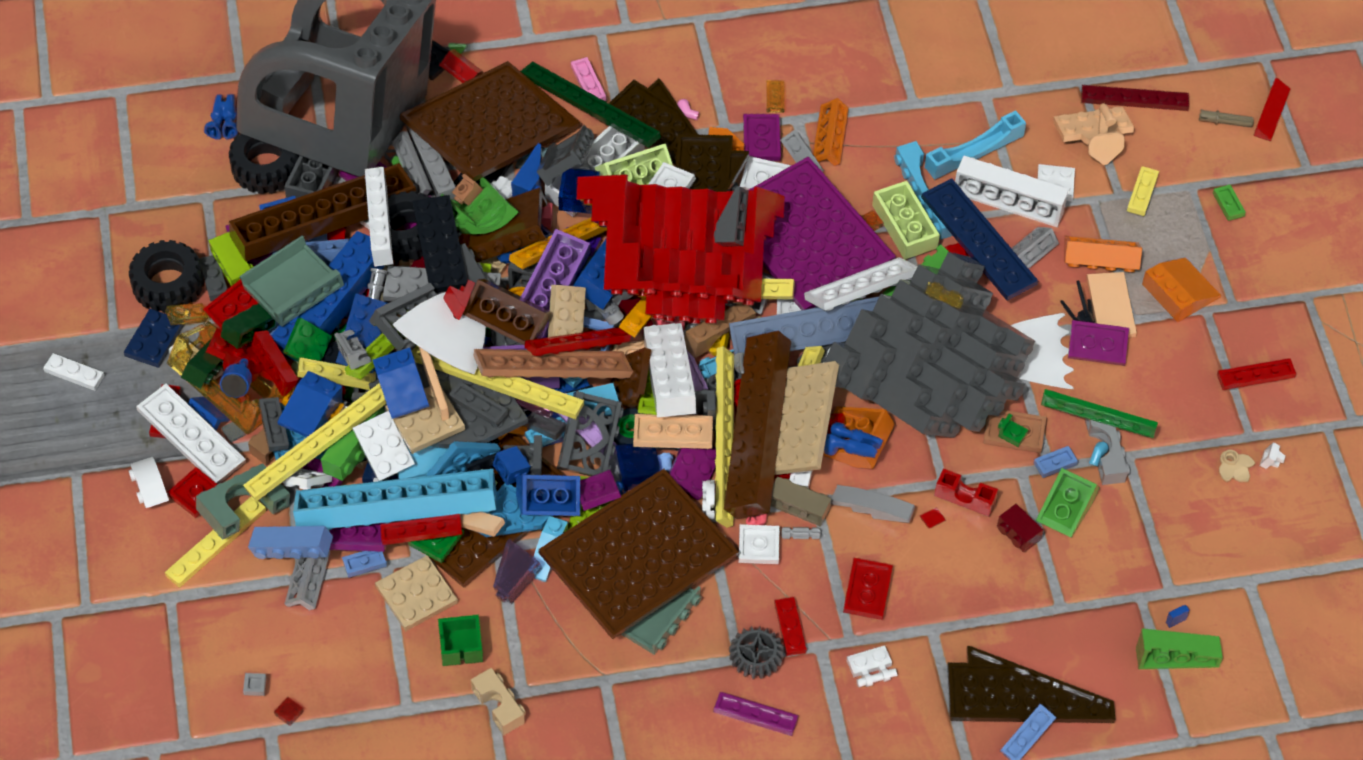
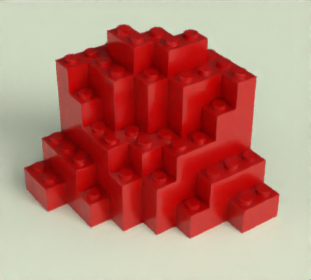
[576,175,785,324]

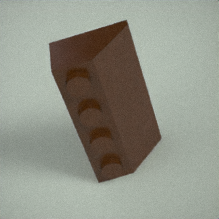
[463,279,552,346]

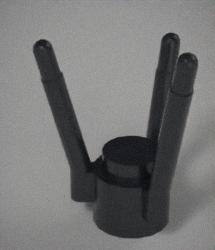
[1060,280,1095,323]

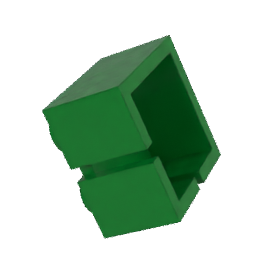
[438,614,483,666]

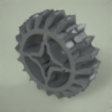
[729,626,784,679]

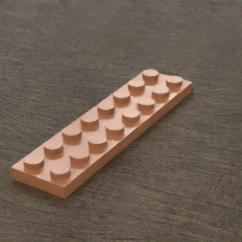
[473,349,633,379]

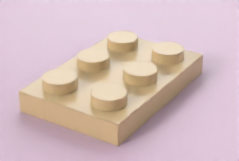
[548,285,586,337]

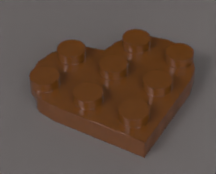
[610,347,651,408]

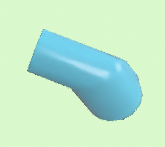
[1089,441,1108,467]

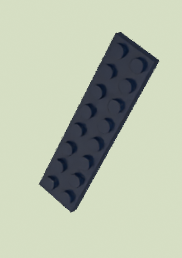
[921,178,1038,301]

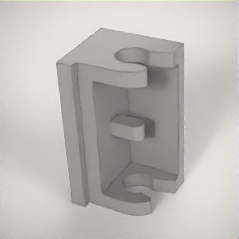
[334,330,371,370]

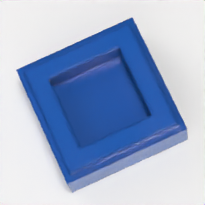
[1166,605,1190,628]

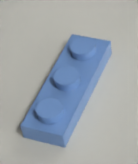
[1000,704,1056,760]

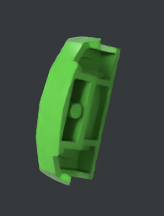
[441,177,518,234]

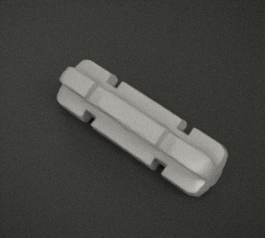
[781,527,820,539]

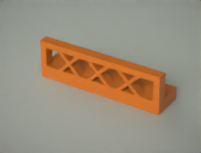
[813,98,849,166]

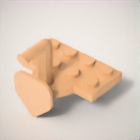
[1053,103,1134,165]

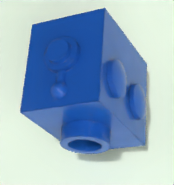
[493,446,530,485]

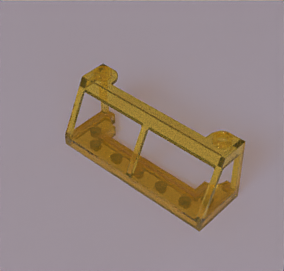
[167,321,284,435]

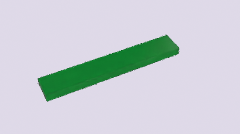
[1041,389,1158,438]

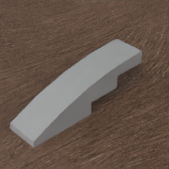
[831,485,915,523]

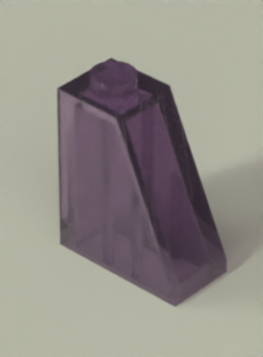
[493,539,543,605]

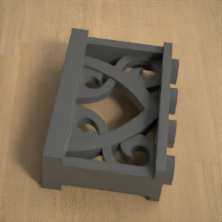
[537,125,594,186]
[369,283,456,352]
[557,391,624,476]

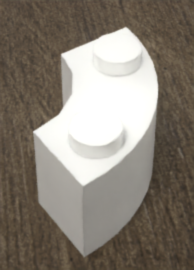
[128,457,169,508]

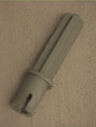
[1199,109,1254,127]

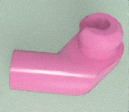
[677,99,699,120]

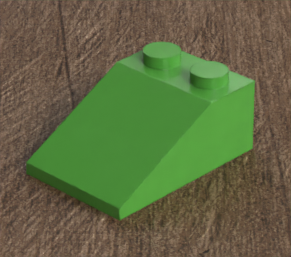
[1036,468,1100,538]

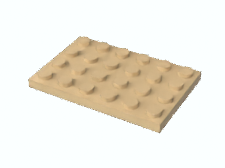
[774,361,839,475]

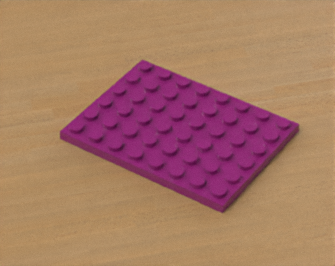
[748,156,896,310]

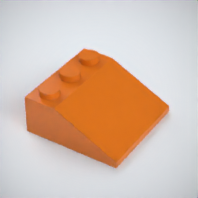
[1142,257,1221,322]
[823,406,895,469]

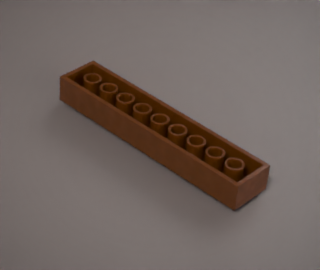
[229,163,416,262]
[724,330,791,519]

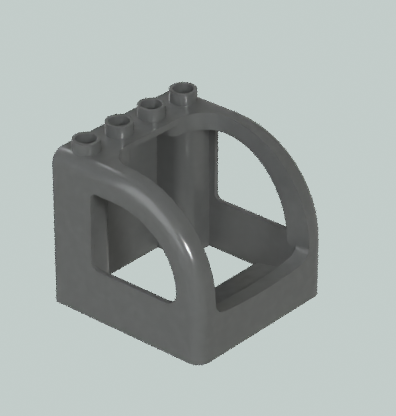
[236,0,436,177]

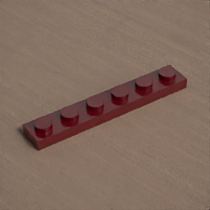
[1081,85,1189,111]

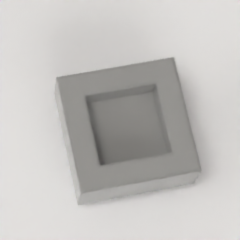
[243,673,267,696]

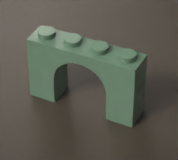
[196,463,290,540]

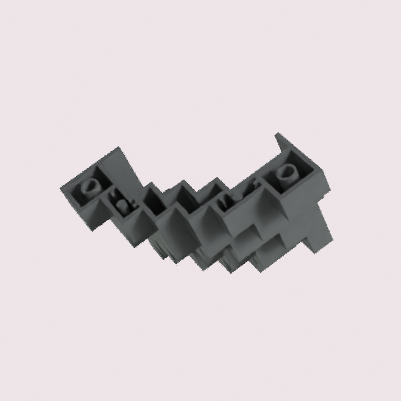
[824,252,1035,438]

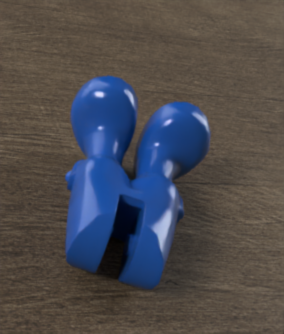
[204,94,238,140]
[824,422,883,458]

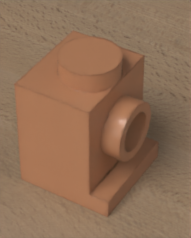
[452,174,483,206]

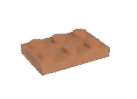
[983,410,1046,453]

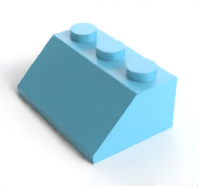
[397,438,448,479]

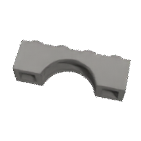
[1085,407,1130,485]

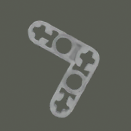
[595,292,633,325]

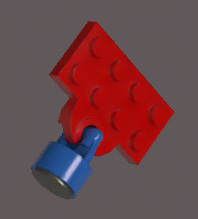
[206,327,288,398]

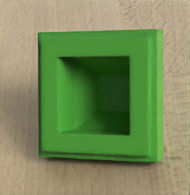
[448,43,467,54]

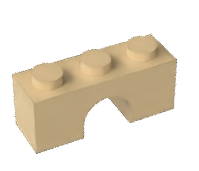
[470,668,526,736]

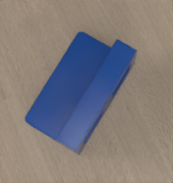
[188,397,231,431]

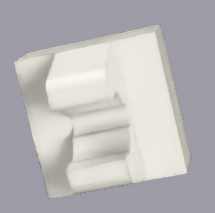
[1259,442,1285,469]

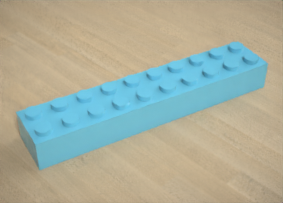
[293,469,497,530]

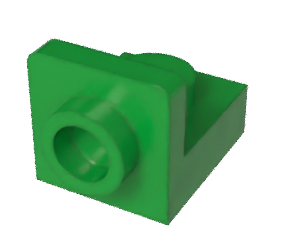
[998,413,1029,447]

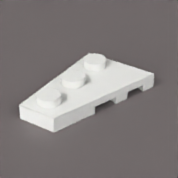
[740,156,791,190]

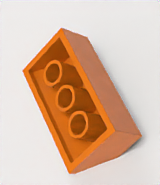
[1064,236,1142,272]

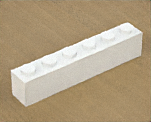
[365,167,393,267]

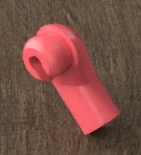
[746,514,767,525]

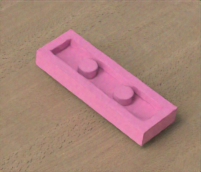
[571,57,606,101]

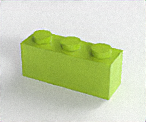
[208,232,253,286]

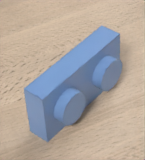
[1034,446,1078,478]
[342,551,387,578]

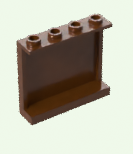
[469,187,547,263]

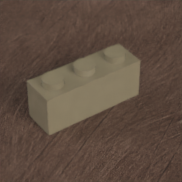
[771,477,832,527]

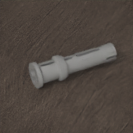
[367,268,388,300]

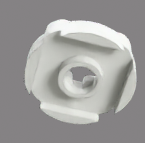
[702,480,715,519]

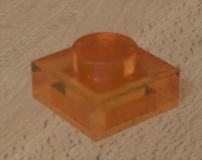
[861,210,884,231]

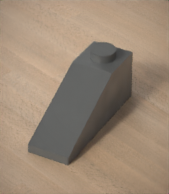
[714,186,749,247]

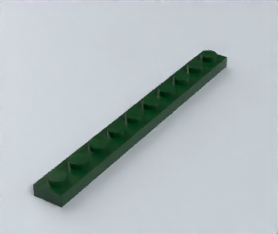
[520,61,661,148]

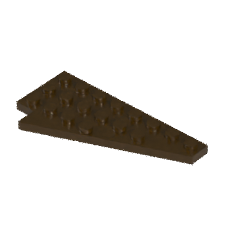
[609,78,698,165]
[676,134,749,192]
[947,646,1116,723]

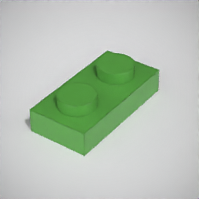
[1213,185,1246,221]

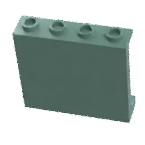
[240,236,344,327]
[621,586,702,655]

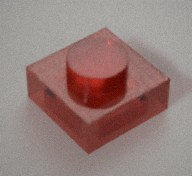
[274,697,304,726]

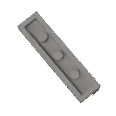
[392,131,435,198]
[1011,227,1059,269]
[284,550,330,610]

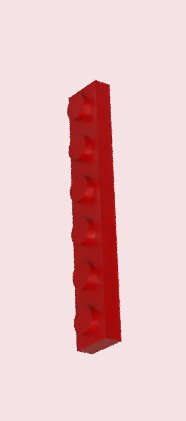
[524,327,631,356]

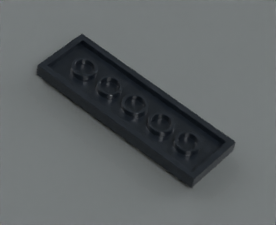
[412,195,467,293]

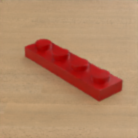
[1217,358,1297,390]
[380,514,462,545]

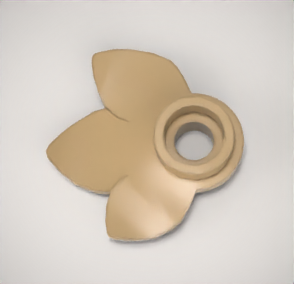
[1219,449,1255,482]

